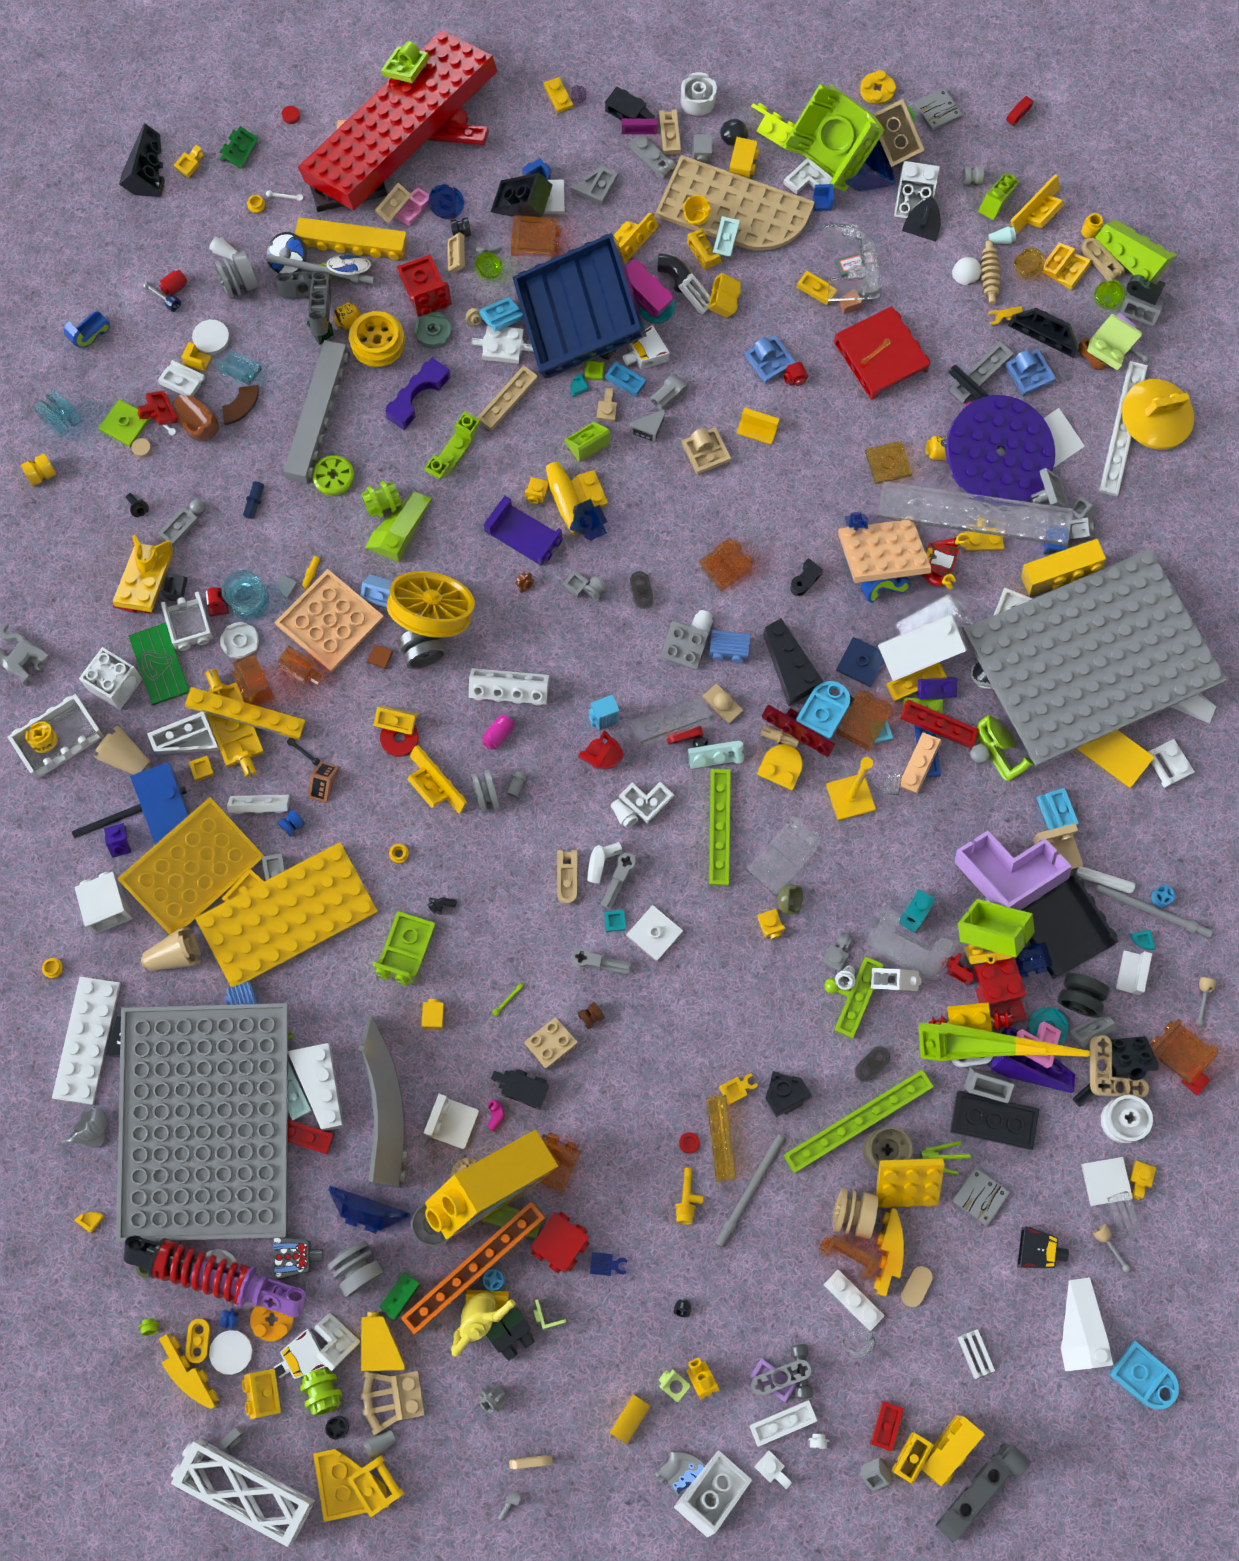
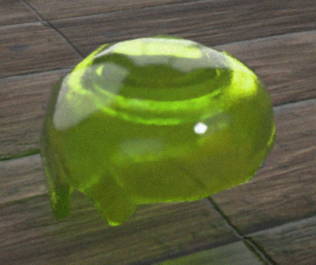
[474,252,502,280]
[1094,280,1125,309]

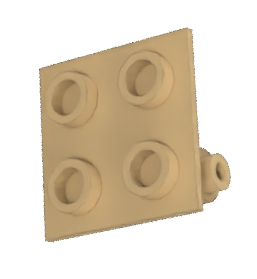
[524,1017,578,1070]

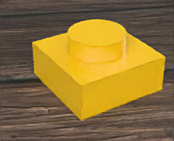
[189,756,215,782]

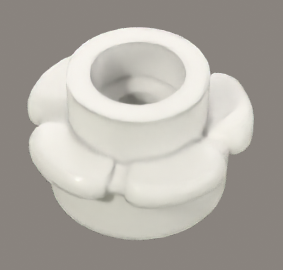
[808,1434,830,1449]

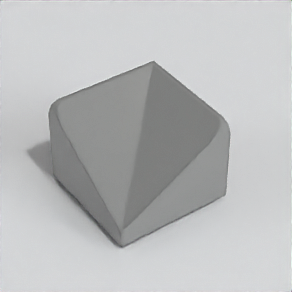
[1069,496,1099,519]
[860,1458,891,1492]

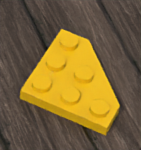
[313,1448,390,1522]

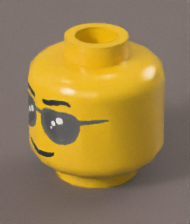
[926,435,947,461]

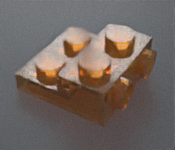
[699,538,753,591]
[540,1133,582,1193]

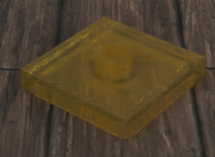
[865,441,912,485]

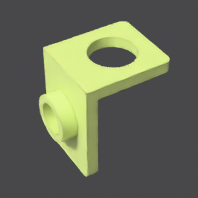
[534,1299,567,1329]
[659,1369,690,1402]

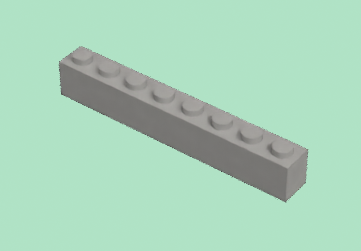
[283,340,350,484]

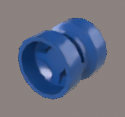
[277,809,305,837]

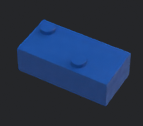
[130,762,190,844]

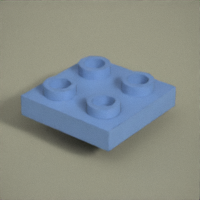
[744,335,796,383]
[1005,349,1056,396]

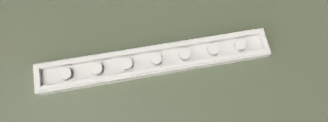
[1099,361,1148,497]

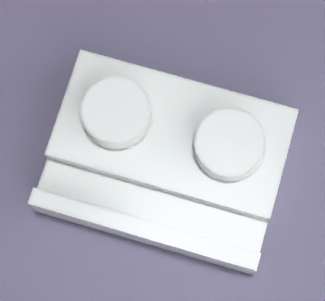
[158,360,205,396]

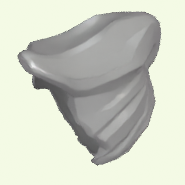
[61,1107,107,1148]

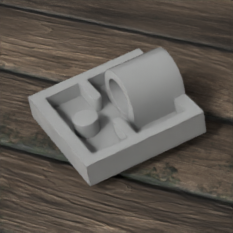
[660,619,710,669]

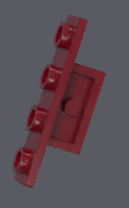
[762,704,835,757]

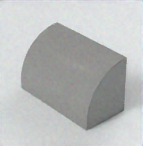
[1120,293,1164,327]

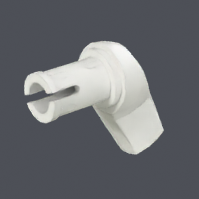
[587,842,623,884]

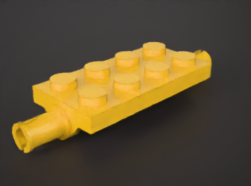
[205,669,264,778]

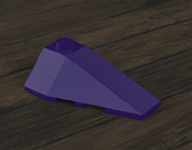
[990,1026,1075,1093]

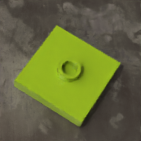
[98,399,151,447]

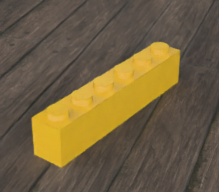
[295,217,407,261]

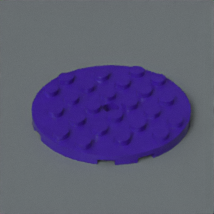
[945,395,1055,507]

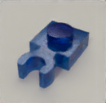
[845,512,868,530]
[590,1252,627,1276]

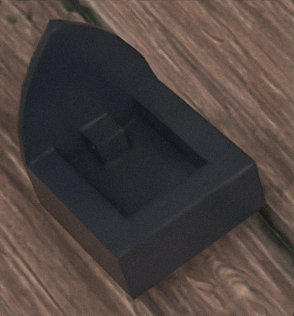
[162,572,188,601]

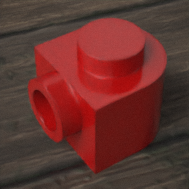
[784,362,808,386]

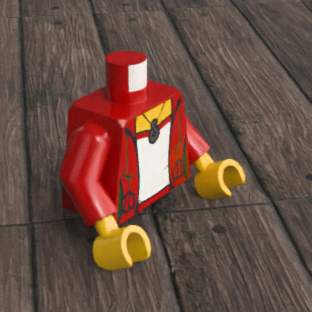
[922,533,969,589]

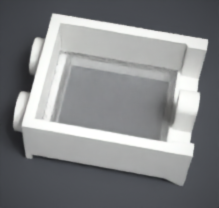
[161,592,213,651]

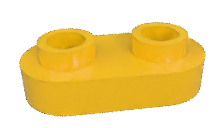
[185,1319,211,1363]

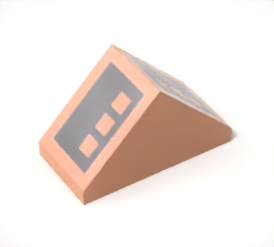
[307,761,339,803]

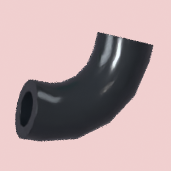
[657,253,692,293]

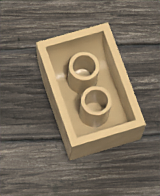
[873,99,925,167]

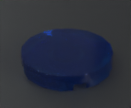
[428,184,464,220]

